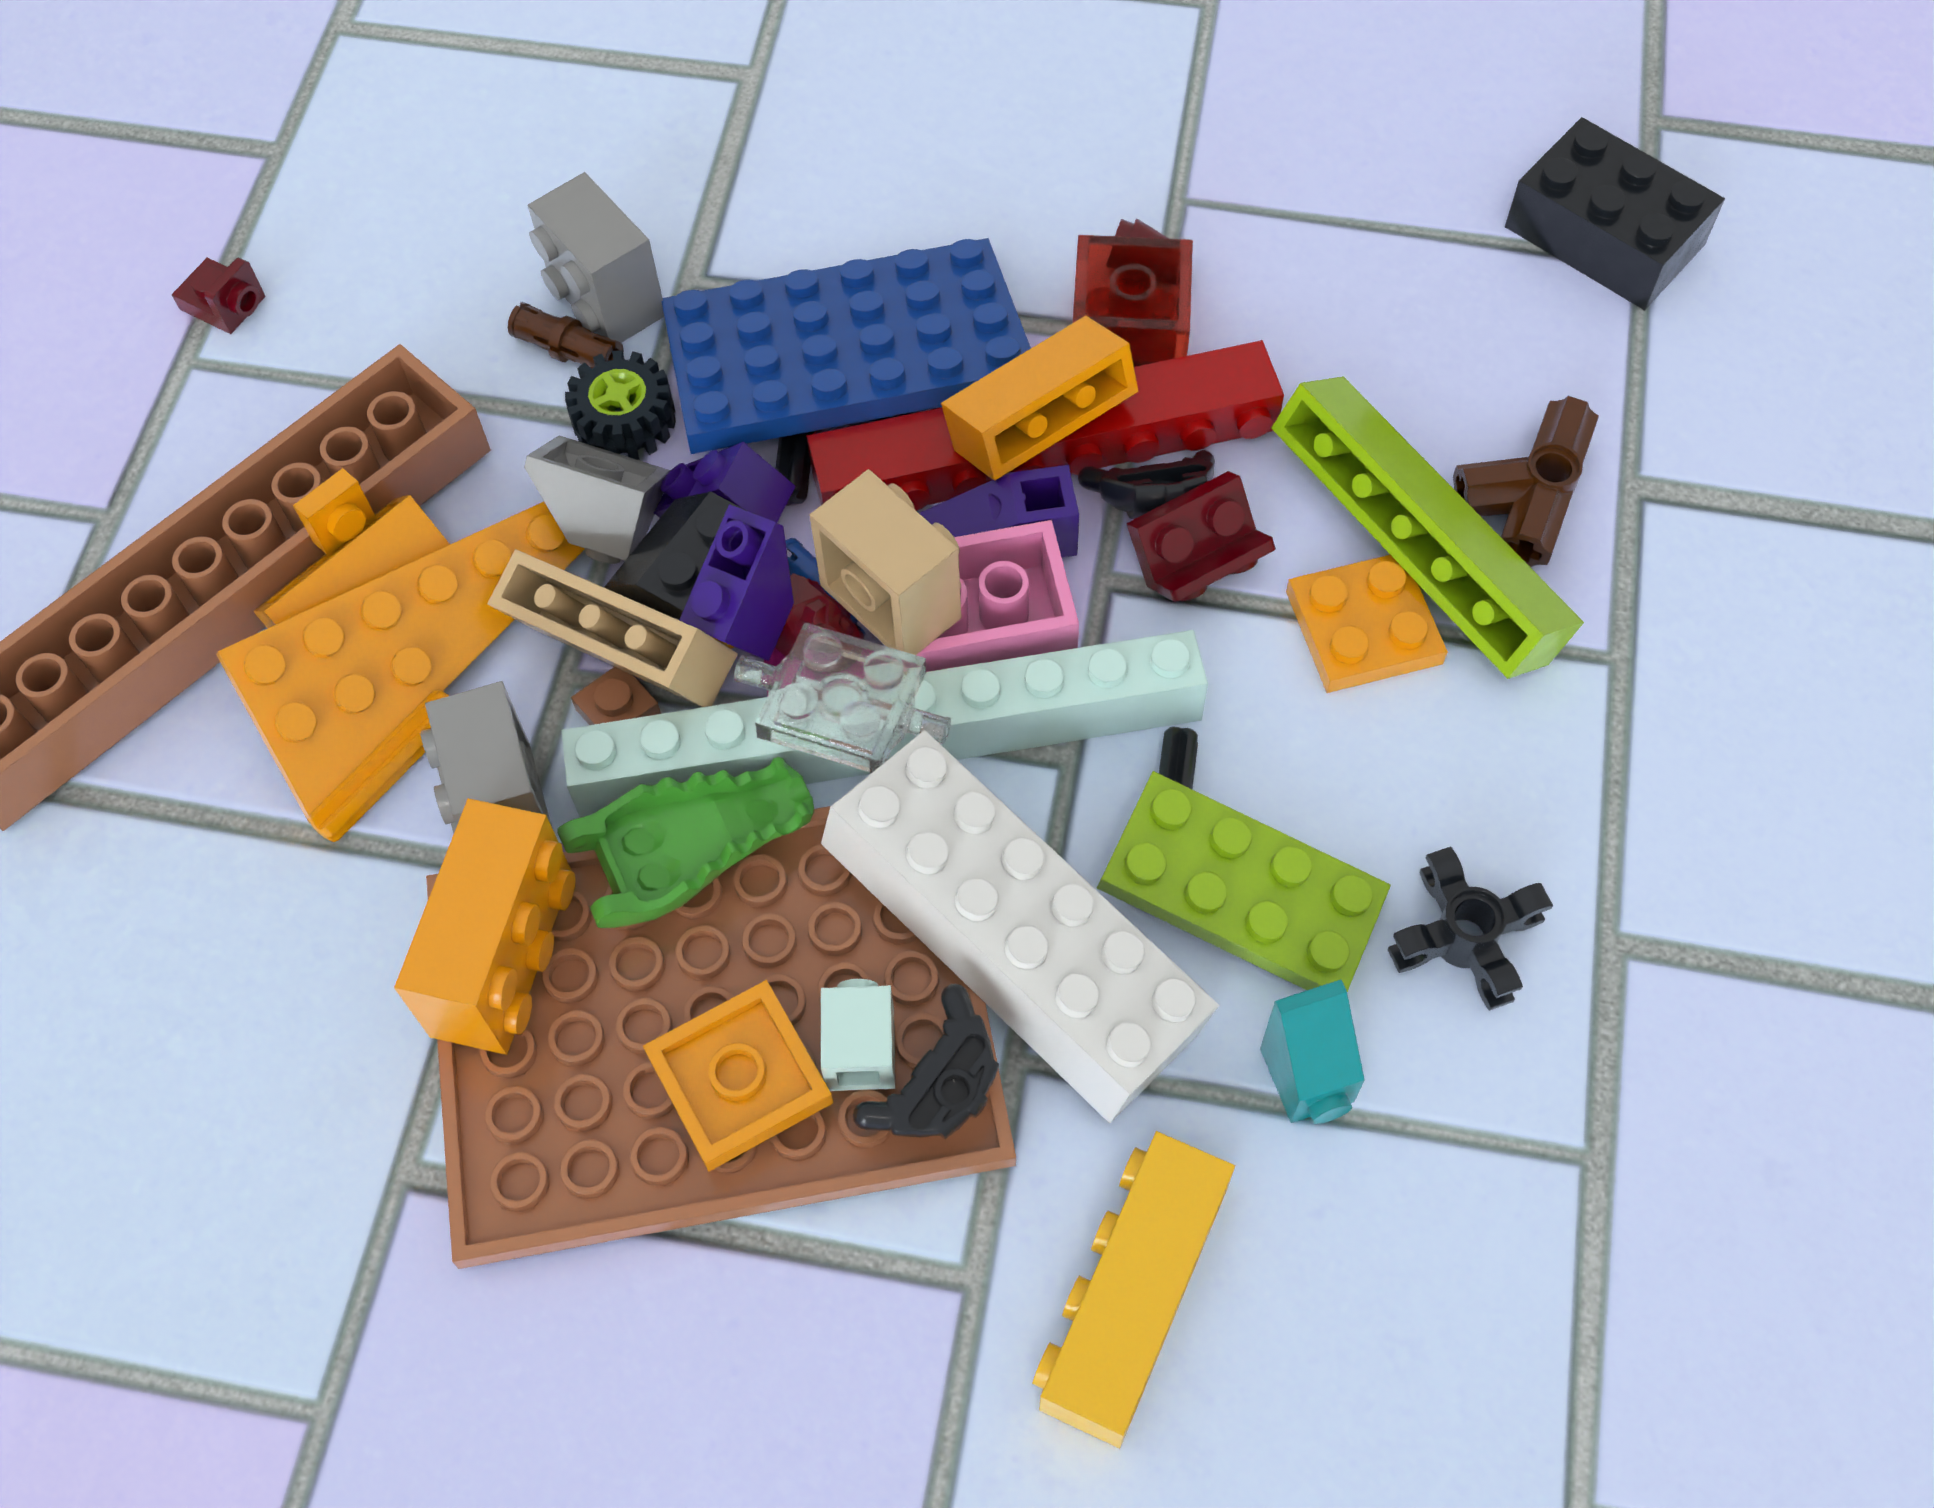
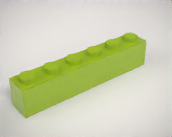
[1271,376,1584,679]

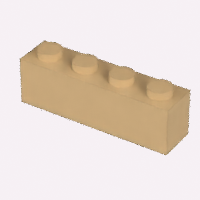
[487,549,738,707]

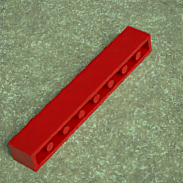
[807,340,1284,511]

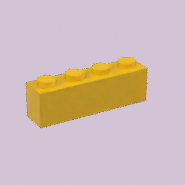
[1032,1131,1236,1449]

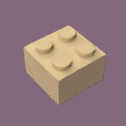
[809,469,961,664]

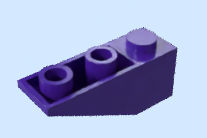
[919,465,1079,558]

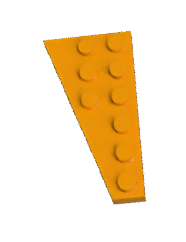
[216,501,585,824]

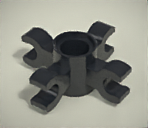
[1387,846,1553,1011]

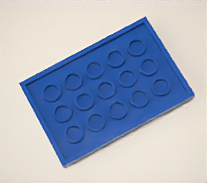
[661,238,1031,454]

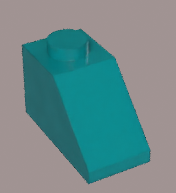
[1260,979,1365,1124]

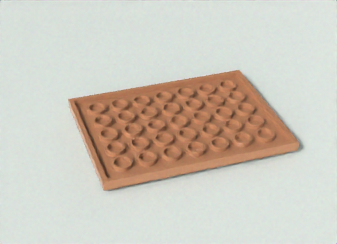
[426,806,1016,1269]

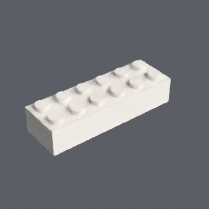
[821,730,1220,1123]

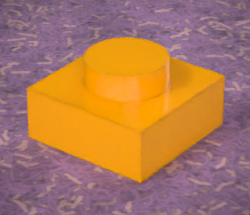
[293,468,376,556]

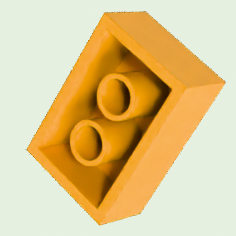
[394,798,576,1055]

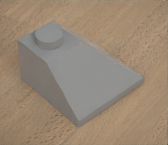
[524,435,671,564]

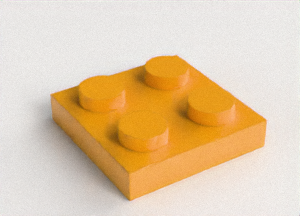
[1286,555,1448,693]
[643,980,834,1172]

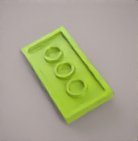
[1097,771,1391,992]

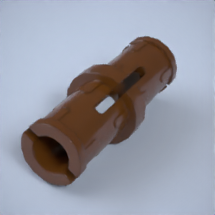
[507,302,624,369]

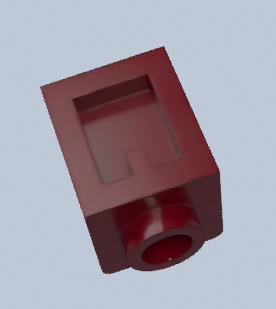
[172,257,266,334]

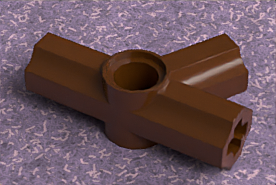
[1453,396,1599,567]

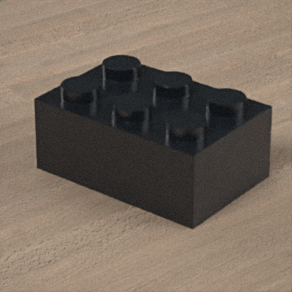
[1505,117,1725,311]

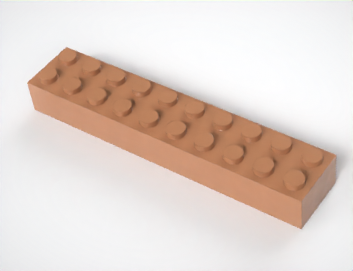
[0,344,491,831]

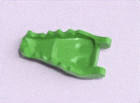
[557,757,814,928]

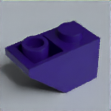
[654,442,796,522]
[679,504,794,661]

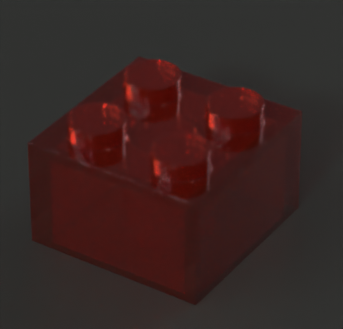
[1072,235,1193,367]

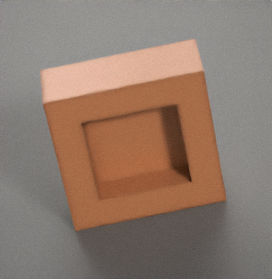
[571,667,661,725]

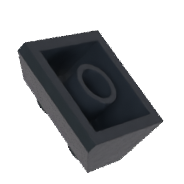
[604,491,745,620]

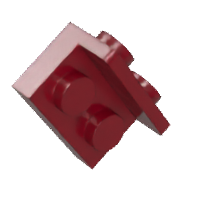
[1126,471,1276,601]

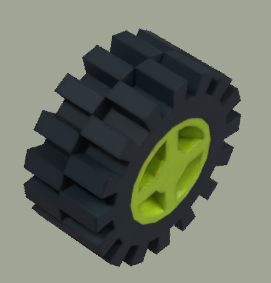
[565,350,676,460]

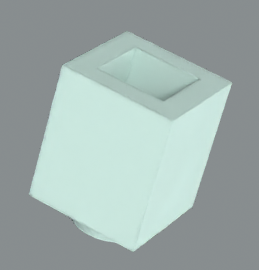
[821,979,896,1091]

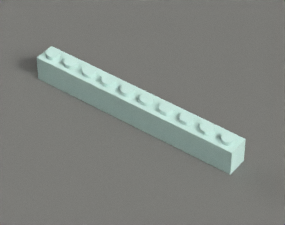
[561,630,1208,818]

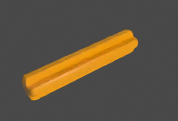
[308,689,449,842]

